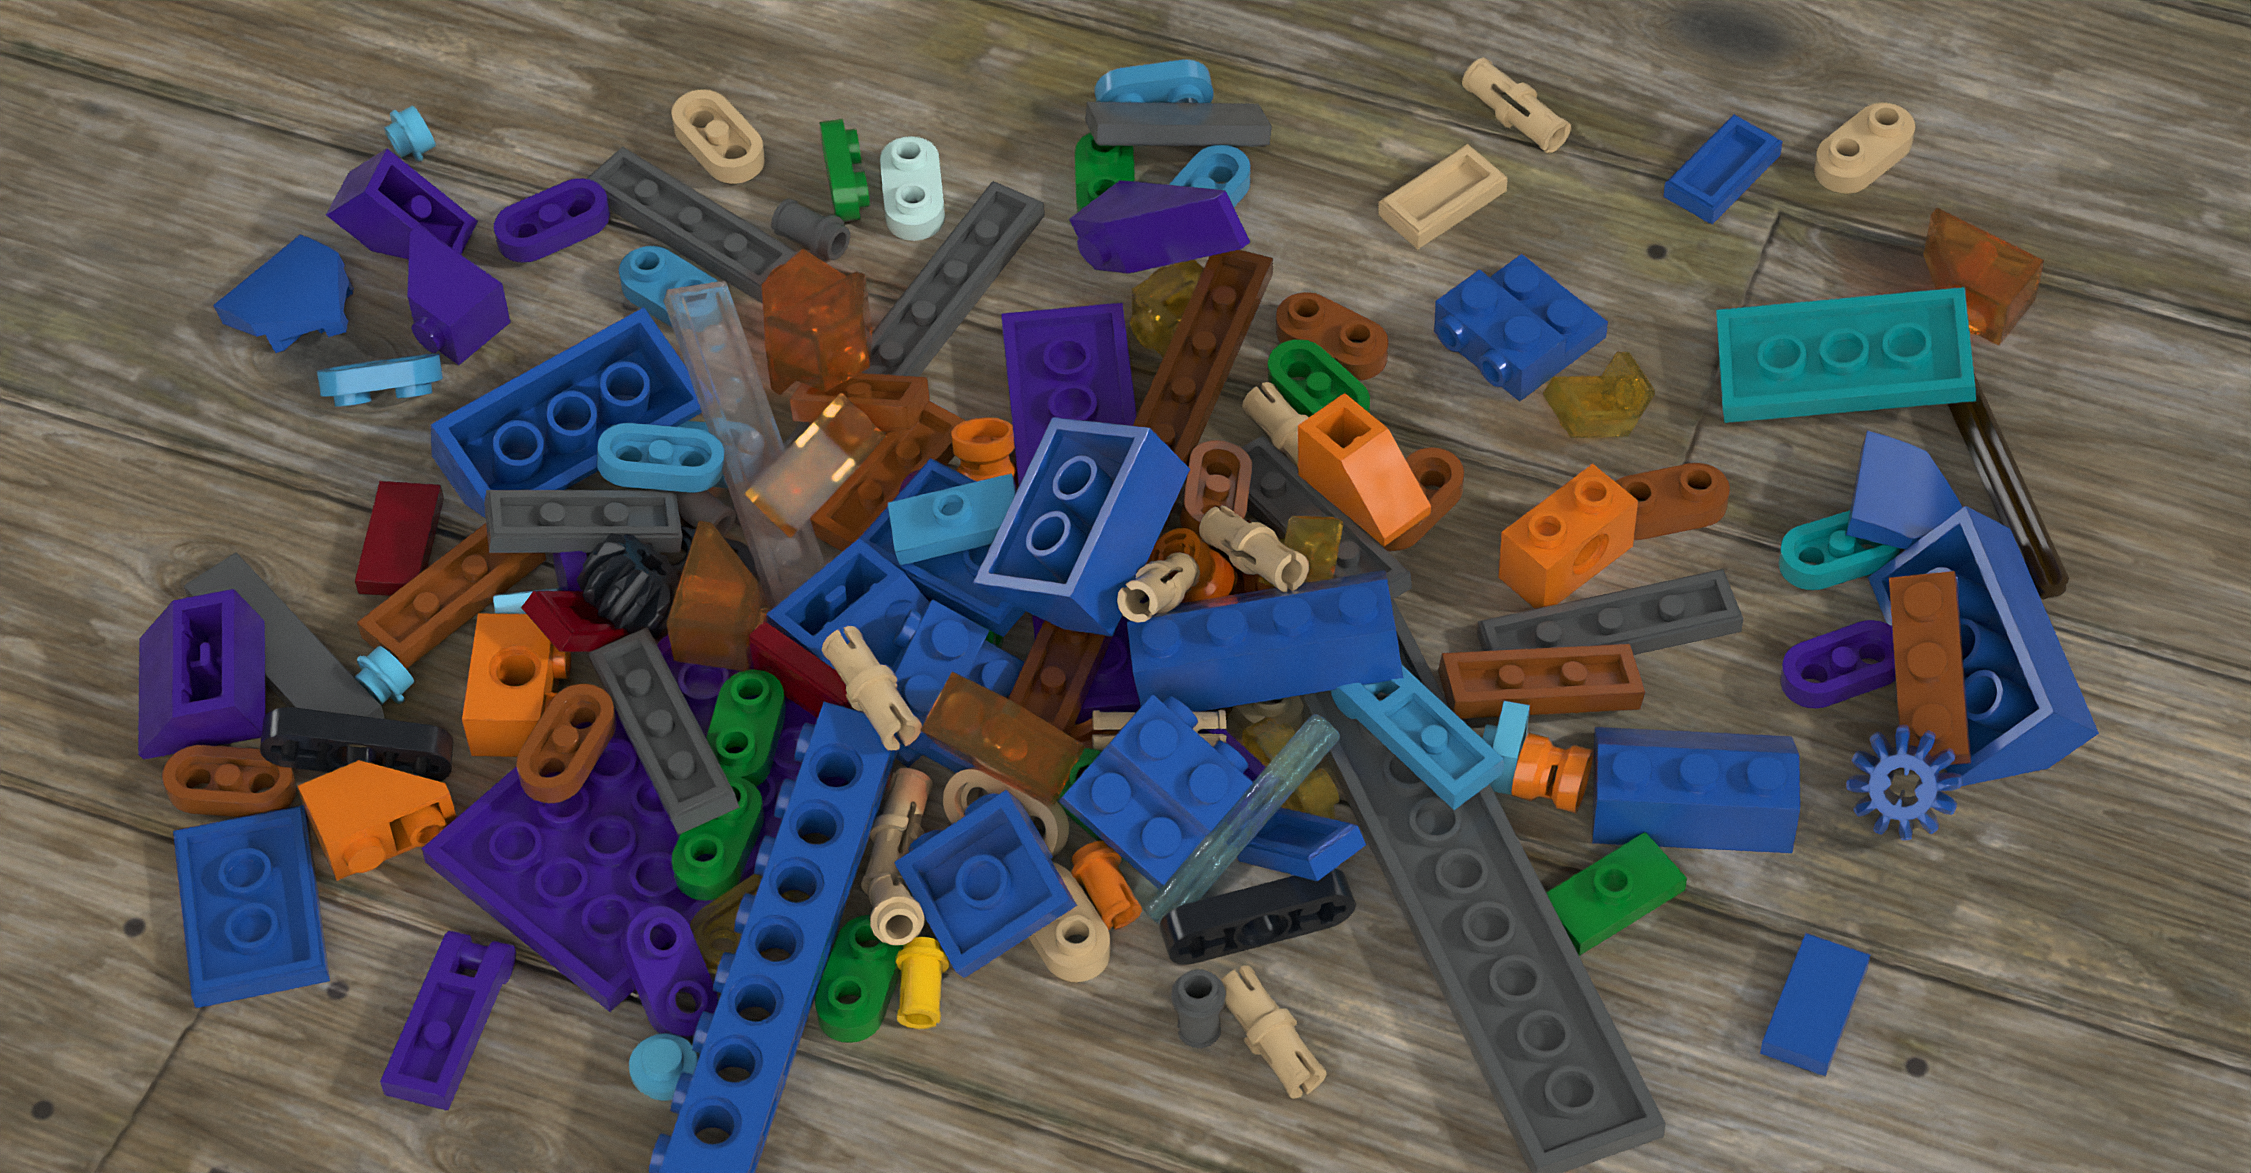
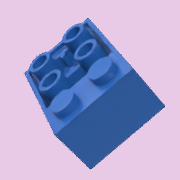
[766,538,929,768]

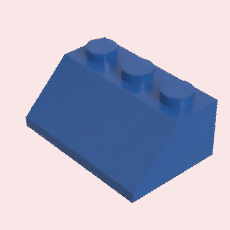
[973,417,1190,636]
[1592,727,1800,853]

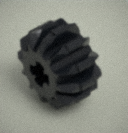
[576,533,690,639]

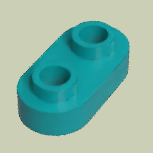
[1778,510,1901,590]

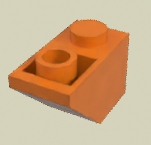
[1298,393,1431,547]
[298,760,457,881]

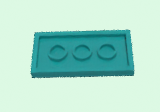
[1716,287,1976,423]

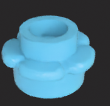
[384,105,436,162]
[355,646,415,705]

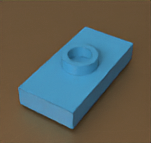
[888,473,1017,565]

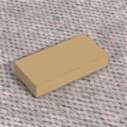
[1378,144,1508,249]

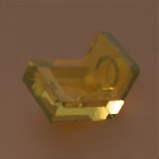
[1130,259,1204,357]
[1543,351,1655,438]
[1258,516,1343,586]

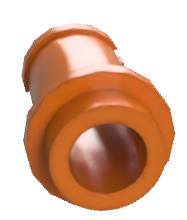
[1071,841,1142,930]

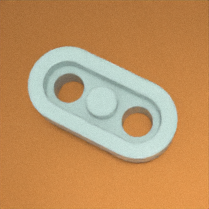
[880,136,945,241]

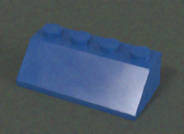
[431,307,712,519]
[1868,506,2099,786]
[1127,570,1403,712]

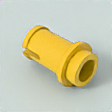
[895,937,950,1029]

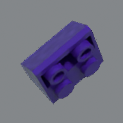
[138,589,265,759]

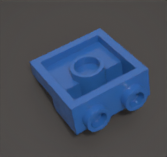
[1434,254,1608,402]
[882,599,1025,773]
[1059,694,1253,889]
[894,790,1078,978]

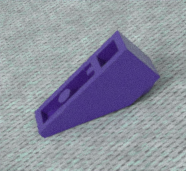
[1069,180,1250,274]

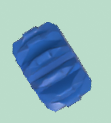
[1847,725,1963,840]

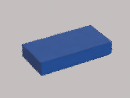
[1663,114,1783,225]
[1230,807,1366,881]
[1760,933,1871,1077]

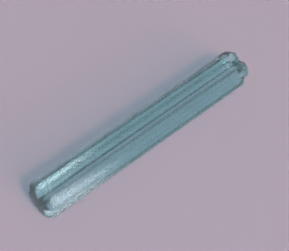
[1144,714,1340,926]

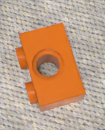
[1498,464,1638,609]
[462,613,571,757]

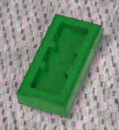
[1546,832,1687,956]

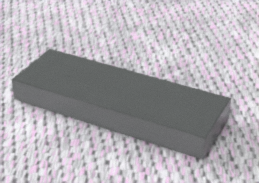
[1085,102,1272,147]
[484,490,682,553]

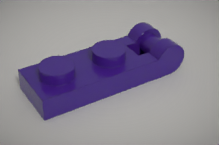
[380,931,516,1111]

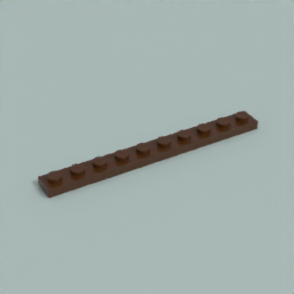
[999,250,1273,751]

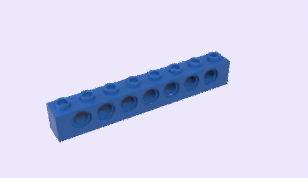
[649,702,899,1173]

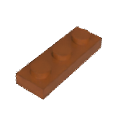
[807,401,966,552]
[357,523,547,669]
[1889,571,1971,765]
[1438,644,1645,719]

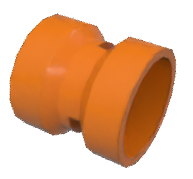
[951,417,1018,488]
[1147,528,1235,603]
[1511,733,1594,814]

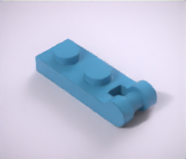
[1331,664,1504,810]

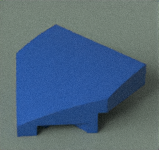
[213,234,354,353]
[1846,431,1963,550]

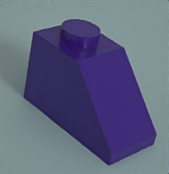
[326,148,478,259]
[407,225,511,365]

